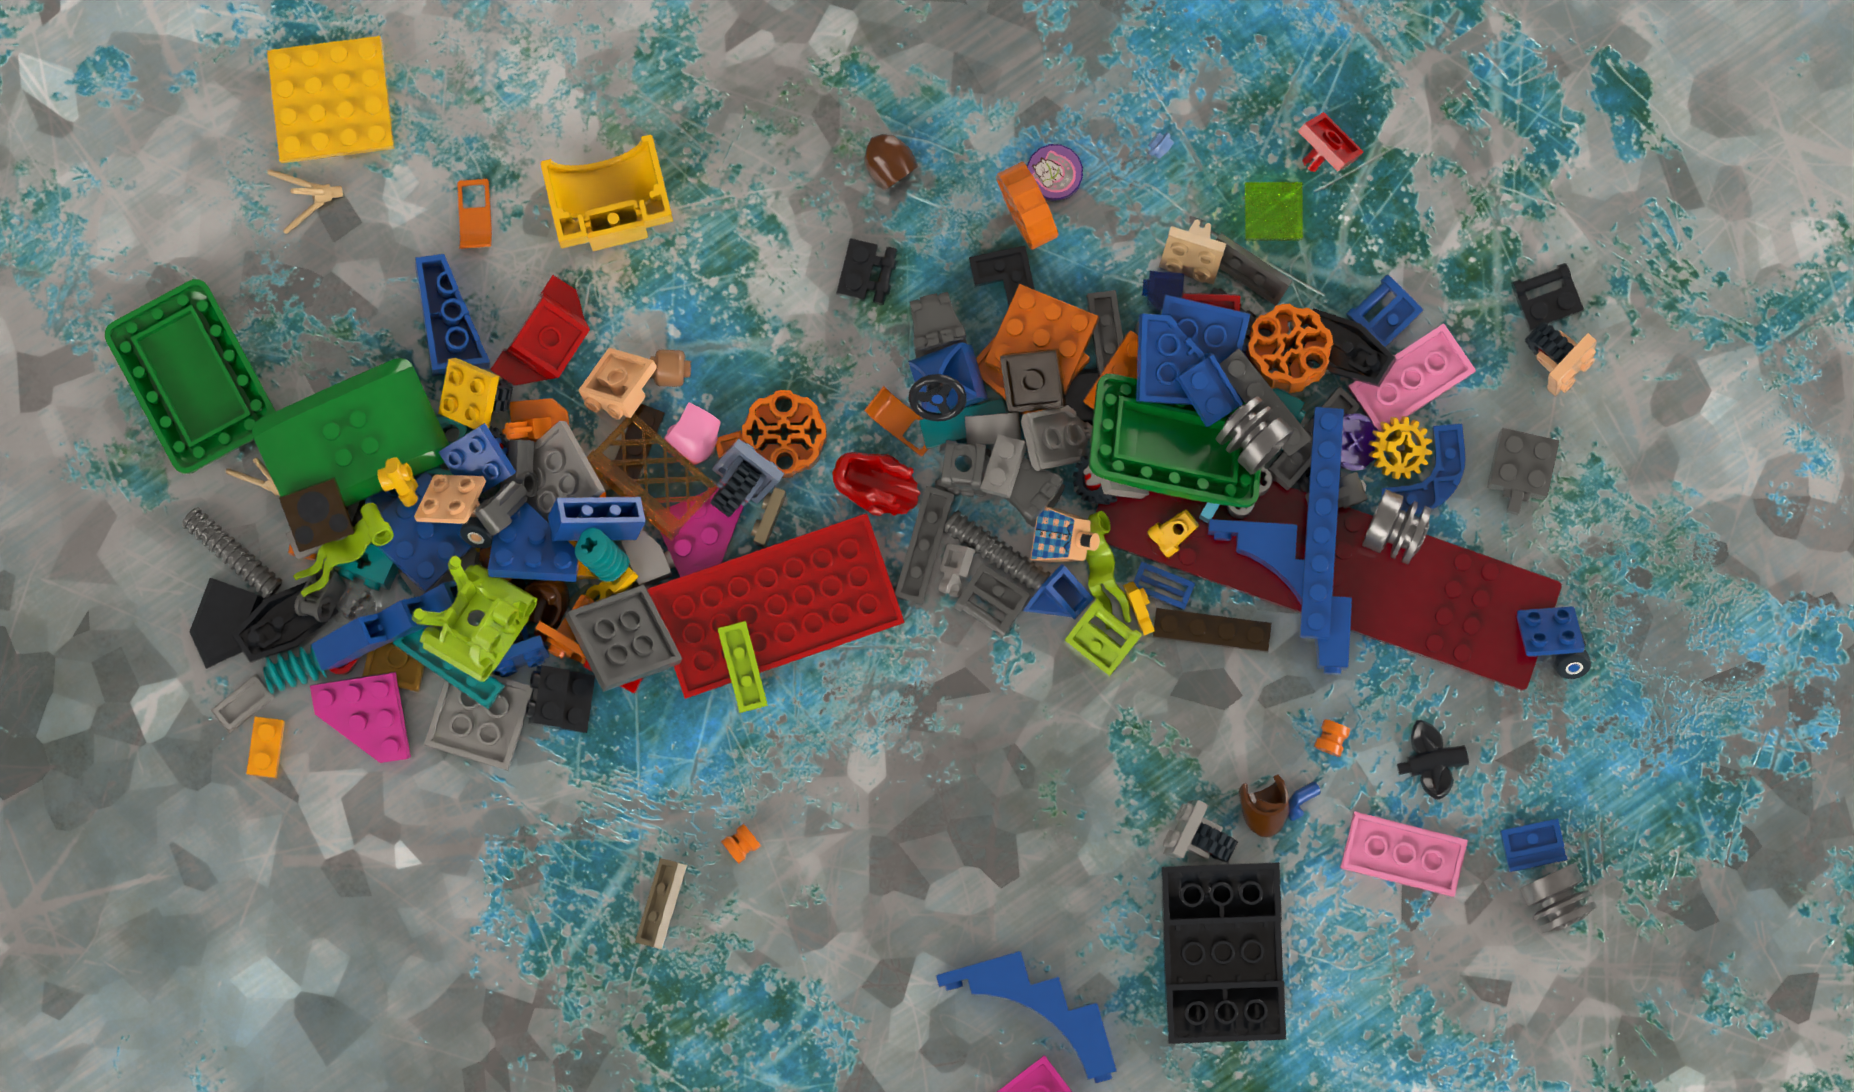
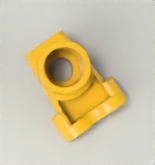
[378,458,418,507]
[1147,510,1199,558]

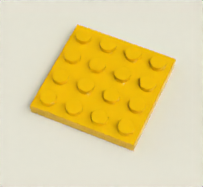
[267,36,394,163]

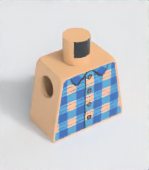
[1030,507,1100,563]

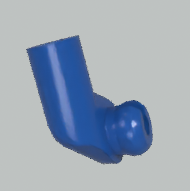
[1288,782,1321,821]

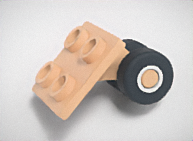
[414,475,494,549]

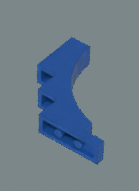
[1208,519,1352,675]
[311,580,476,671]
[936,951,1117,1084]

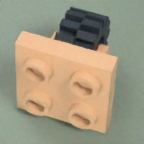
[1525,322,1597,397]

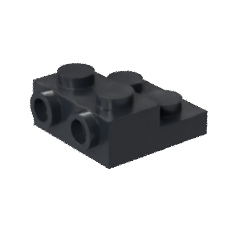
[525,665,595,733]

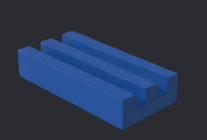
[1134,561,1195,611]

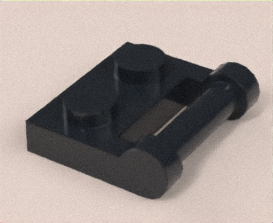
[1511,263,1584,332]

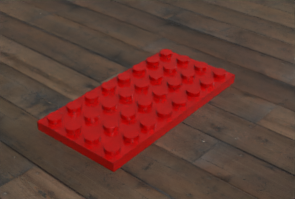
[647,513,905,699]

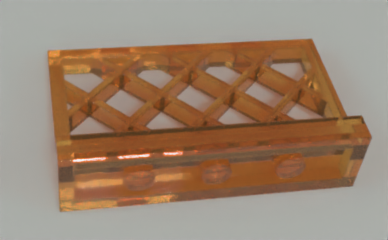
[587,413,718,541]

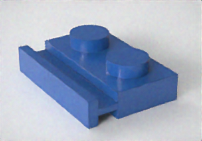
[1176,354,1243,427]
[1500,818,1568,873]

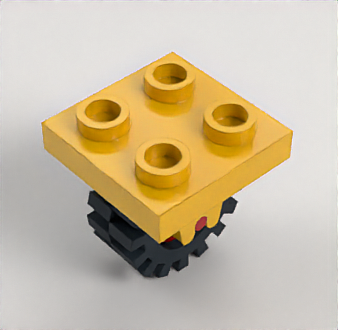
[438,358,513,429]

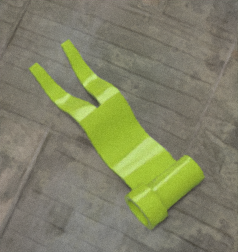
[293,503,394,597]
[1086,511,1132,630]

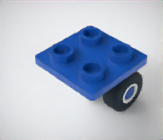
[1517,606,1591,679]

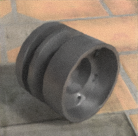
[1216,396,1294,475]
[1362,489,1432,565]
[1519,862,1597,934]

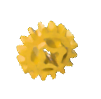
[1369,416,1432,479]

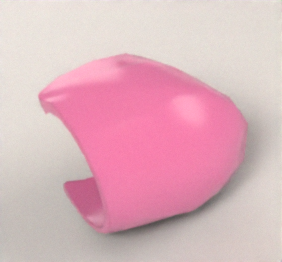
[664,403,721,465]

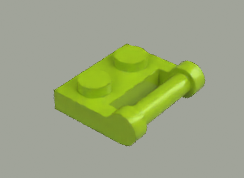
[1065,599,1143,676]

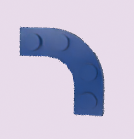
[1381,424,1466,515]

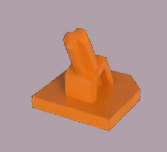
[502,398,569,443]
[534,594,595,664]

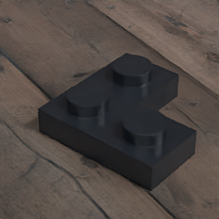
[969,245,1035,307]

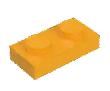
[246,716,285,779]

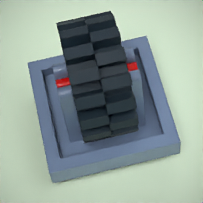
[710,438,785,517]

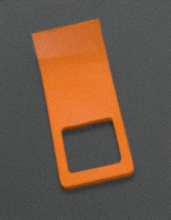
[457,179,492,249]
[864,386,928,456]

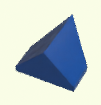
[1022,564,1094,620]

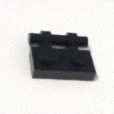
[836,238,897,305]

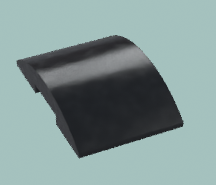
[1161,862,1286,1044]

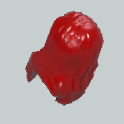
[832,452,920,516]

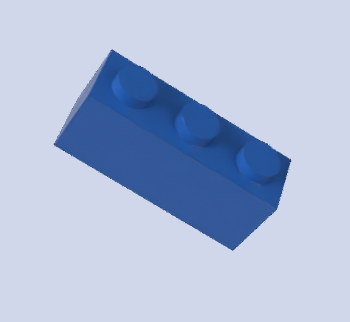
[548,497,646,541]

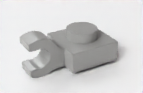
[939,543,975,597]

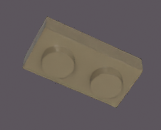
[751,487,786,548]

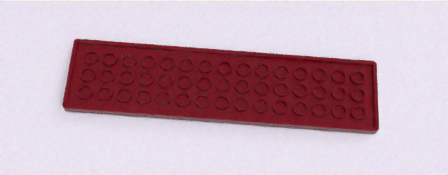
[1096,476,1562,691]

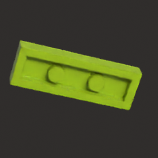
[717,621,768,713]

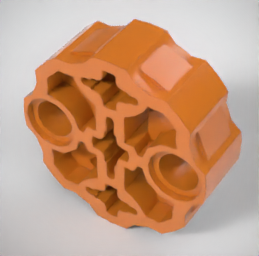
[996,161,1059,250]
[1246,304,1333,393]
[742,390,827,478]

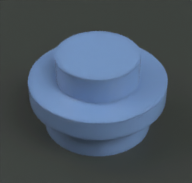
[1148,132,1174,159]

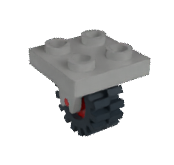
[1073,440,1149,505]
[1163,800,1238,863]

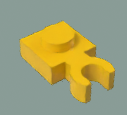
[586,567,639,601]
[1122,581,1155,635]

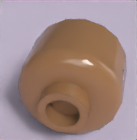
[650,349,691,387]

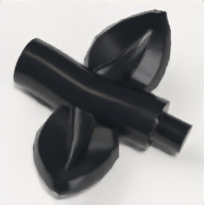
[1397,720,1469,800]

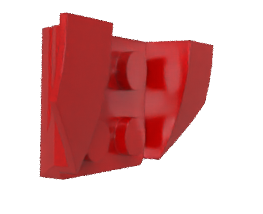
[490,275,590,386]

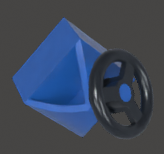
[908,342,988,421]

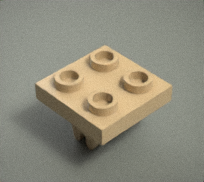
[1159,220,1226,285]

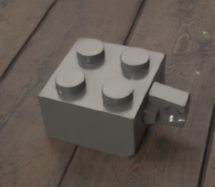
[1487,428,1559,516]

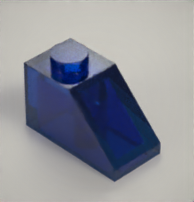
[1142,271,1184,315]

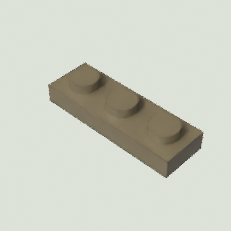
[635,858,687,950]

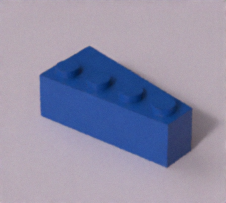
[415,254,490,376]

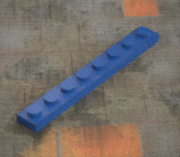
[1300,407,1344,640]

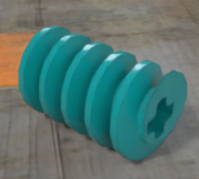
[575,528,630,582]
[263,645,328,694]

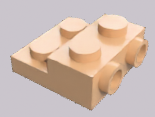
[578,348,657,419]

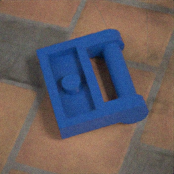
[1346,275,1424,347]

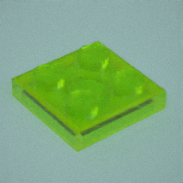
[1244,182,1303,241]

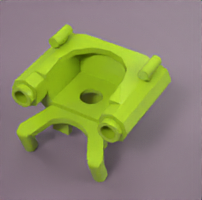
[412,556,537,682]

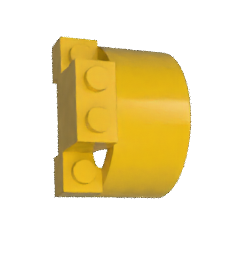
[540,135,673,251]

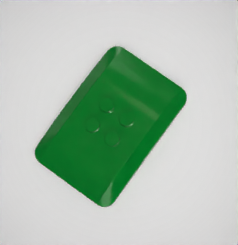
[104,279,276,474]
[252,358,449,508]
[1089,374,1261,508]

